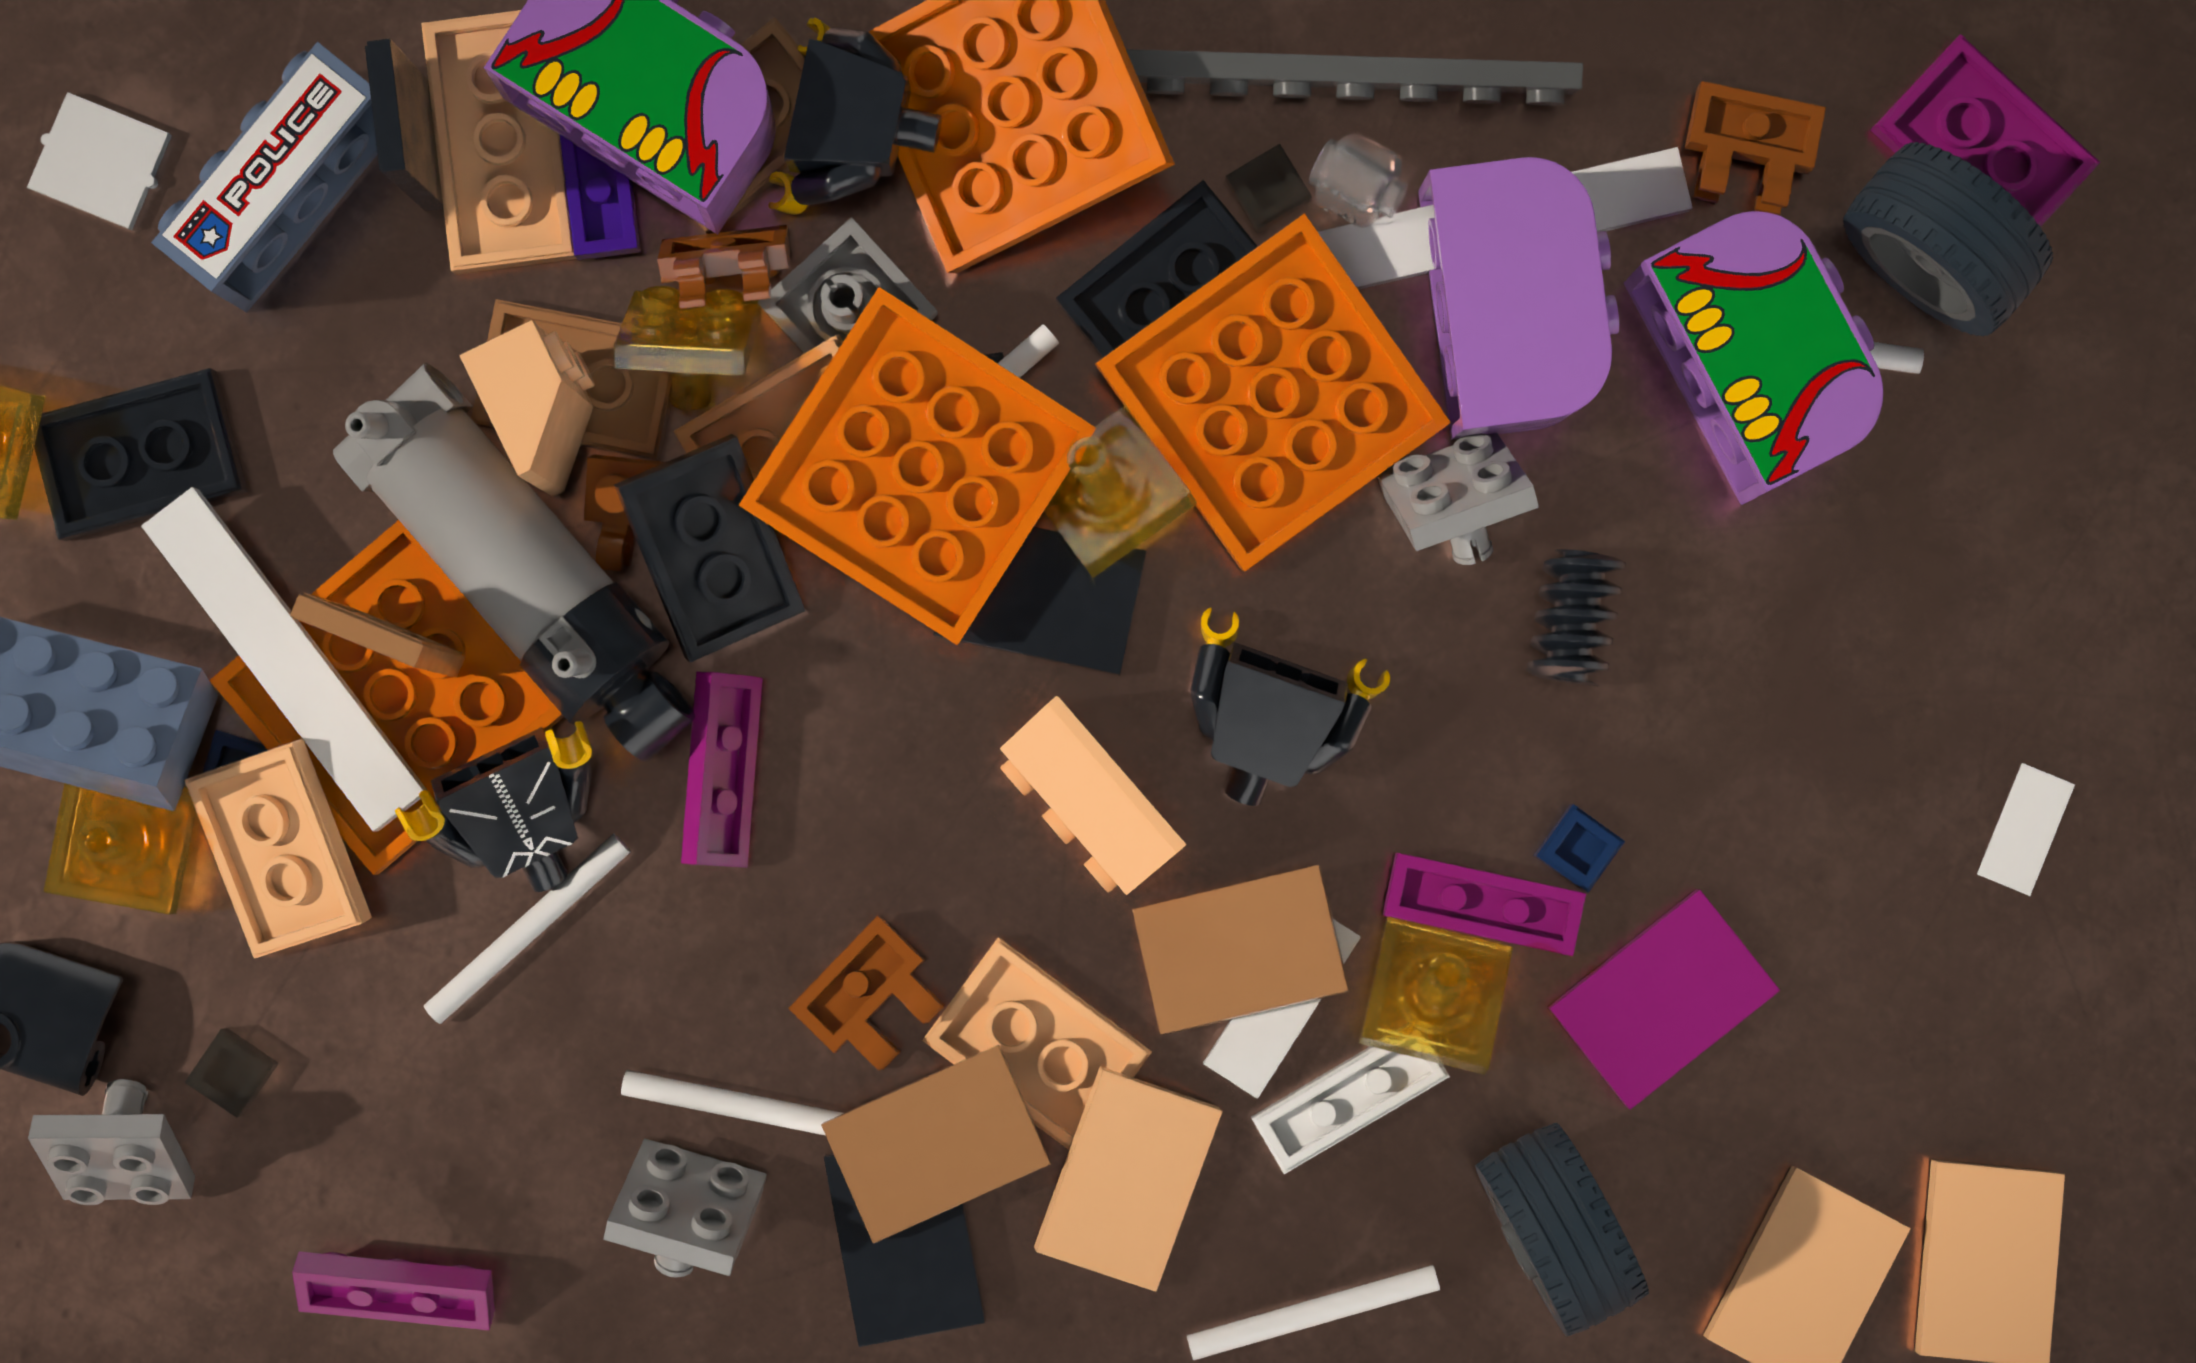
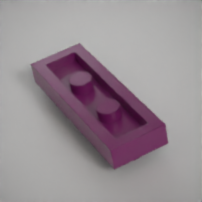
[681,671,762,868]
[1382,853,1586,956]
[292,1251,495,1331]

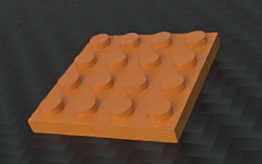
[868,0,1175,274]
[1095,213,1451,572]
[739,287,1097,645]
[209,520,564,875]

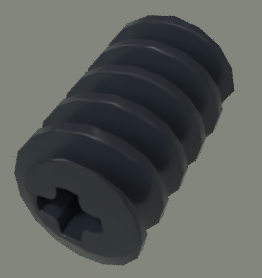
[1526,549,1626,687]

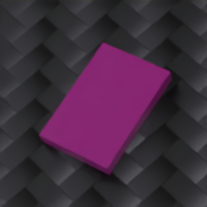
[1870,34,2101,227]
[1547,889,1780,1110]

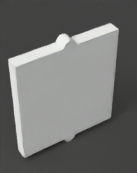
[27,92,172,230]

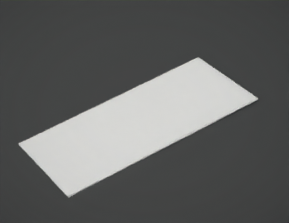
[1977,763,2075,896]

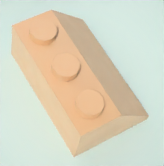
[459,320,595,497]
[1000,696,1186,895]

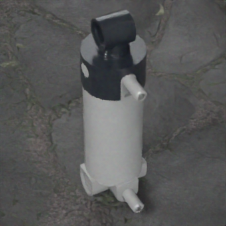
[333,363,695,762]

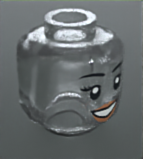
[1309,133,1408,228]

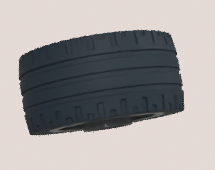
[1843,142,2053,336]
[1475,1123,1649,1337]

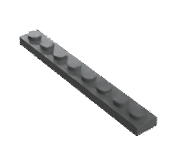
[1126,49,1583,106]

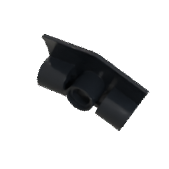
[0,943,123,1096]

